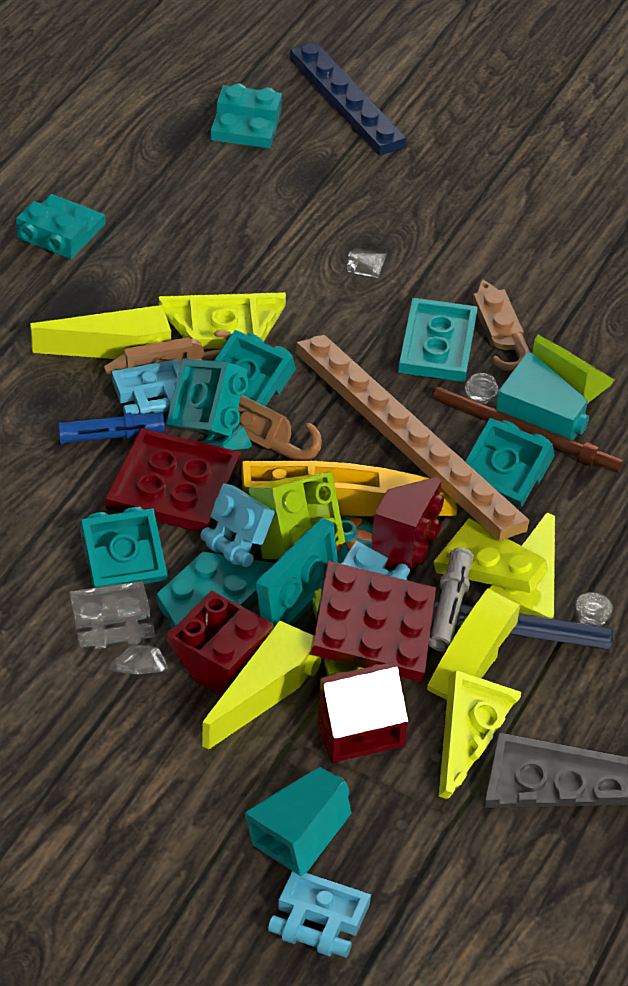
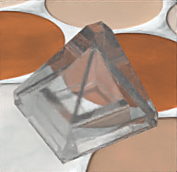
[347,248,386,278]
[109,644,168,674]

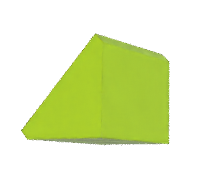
[533,335,614,404]

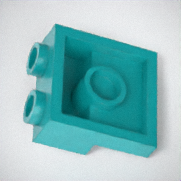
[211,83,282,149]
[16,194,105,259]
[214,330,296,406]
[166,358,249,437]
[465,418,554,507]
[80,507,168,592]

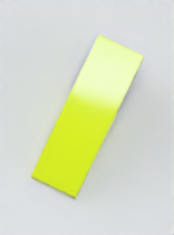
[427,588,520,700]

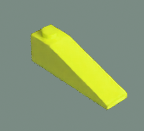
[30,305,171,359]
[202,621,322,749]

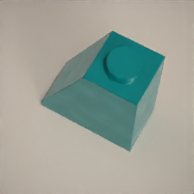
[496,352,589,440]
[245,767,352,876]

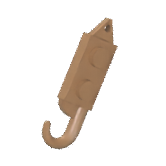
[472,280,530,372]
[104,330,232,375]
[238,395,322,461]

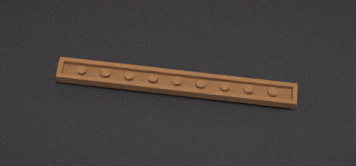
[296,335,529,541]

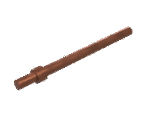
[433,387,624,473]

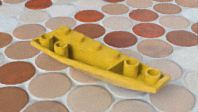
[241,461,457,516]

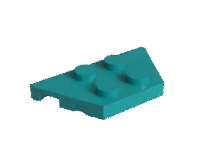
[157,552,275,629]

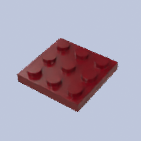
[105,428,241,532]
[310,561,436,682]

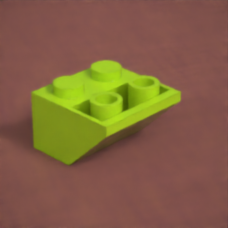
[249,471,345,560]

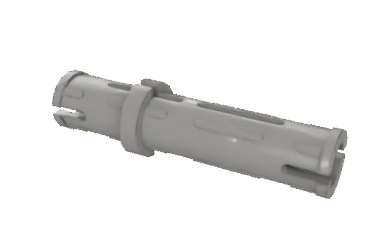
[429,548,474,651]

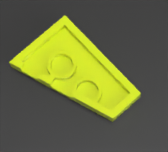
[433,518,548,593]

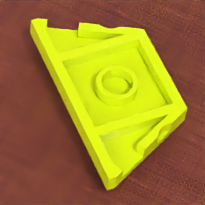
[159,292,286,349]

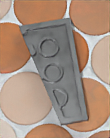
[485,733,628,808]

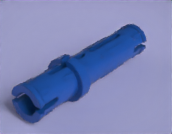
[58,412,165,444]

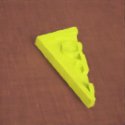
[489,513,555,618]
[439,670,521,799]

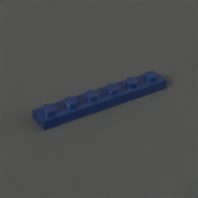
[290,42,406,156]

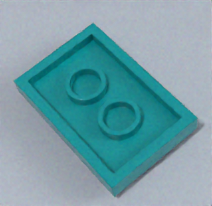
[398,298,478,382]
[256,518,338,629]

